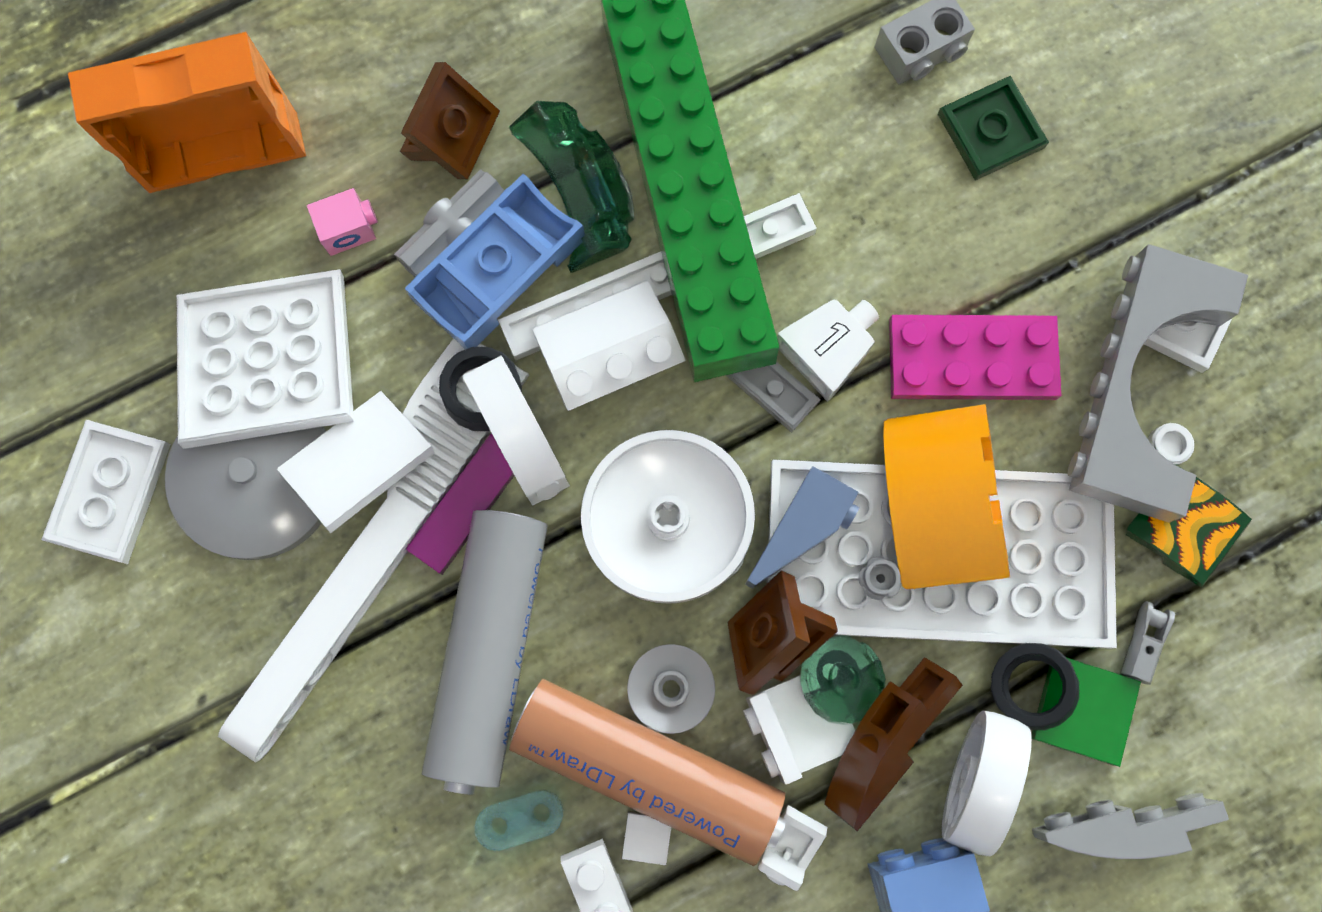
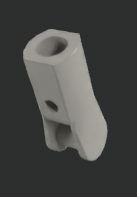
[1120,601,1175,685]

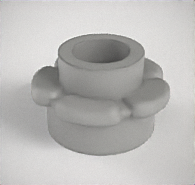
[858,557,901,600]

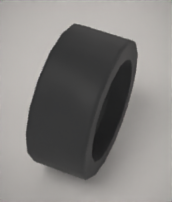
[439,347,522,431]
[991,643,1079,730]

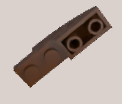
[824,657,963,831]

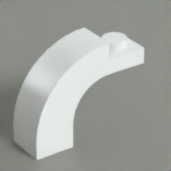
[462,356,570,506]

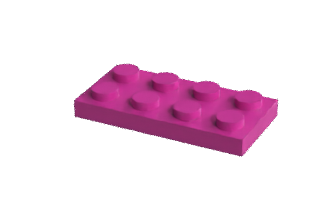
[889,315,1062,400]

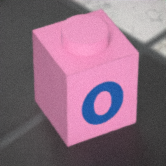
[307,188,378,256]

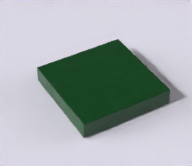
[938,75,1049,181]

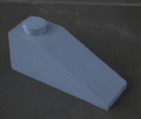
[745,466,860,589]

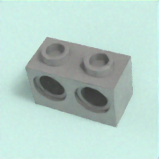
[874,0,975,85]

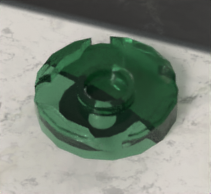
[800,635,886,725]

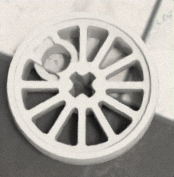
[942,711,1031,856]

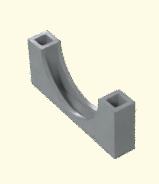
[1067,244,1248,523]

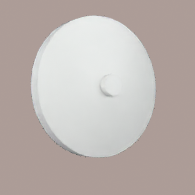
[581,430,755,603]

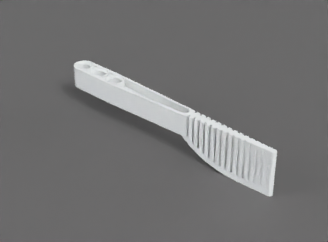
[218,339,529,763]

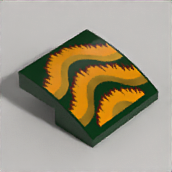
[1126,465,1252,588]

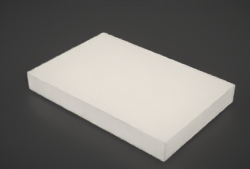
[277,391,435,533]
[41,420,171,564]

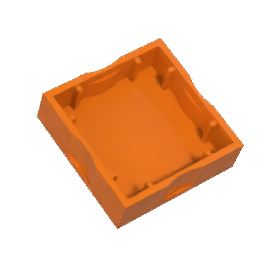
[68,32,306,193]

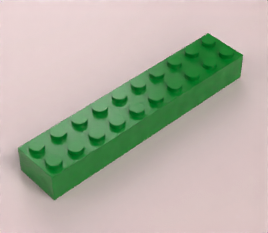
[601,0,779,382]

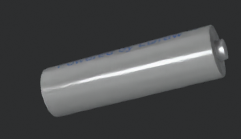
[422,510,548,795]

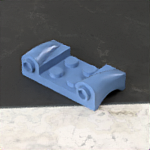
[405,174,586,349]

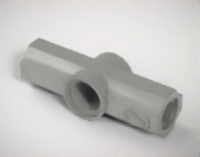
[394,169,504,277]

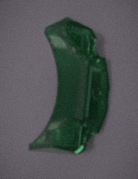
[509,101,635,273]

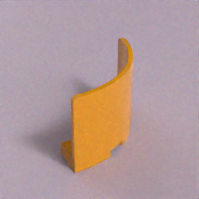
[884,404,1010,589]

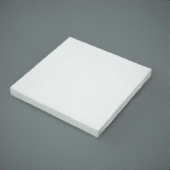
[177,269,354,449]

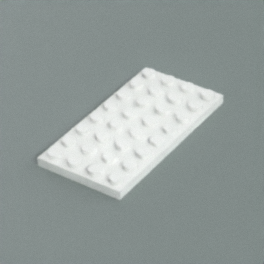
[767,460,1117,649]

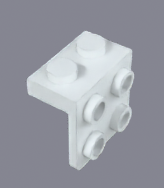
[743,675,855,785]

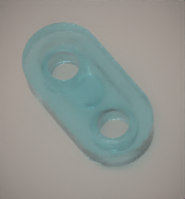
[475,790,564,851]

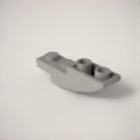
[1032,793,1229,859]

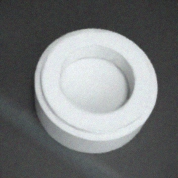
[1148,423,1194,465]

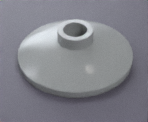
[627,644,715,734]

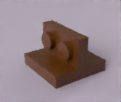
[400,62,500,180]
[727,570,838,695]

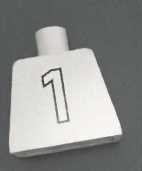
[777,299,879,402]

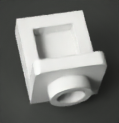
[758,805,828,891]

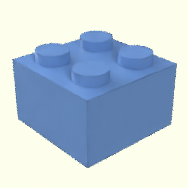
[868,838,990,912]

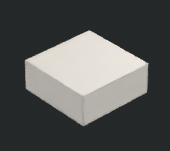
[622,812,671,865]

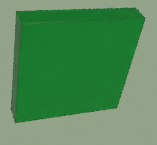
[1031,658,1141,767]

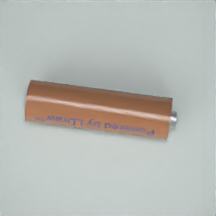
[509,679,786,866]

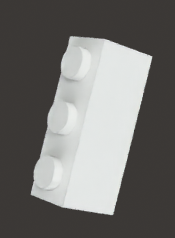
[532,281,686,411]

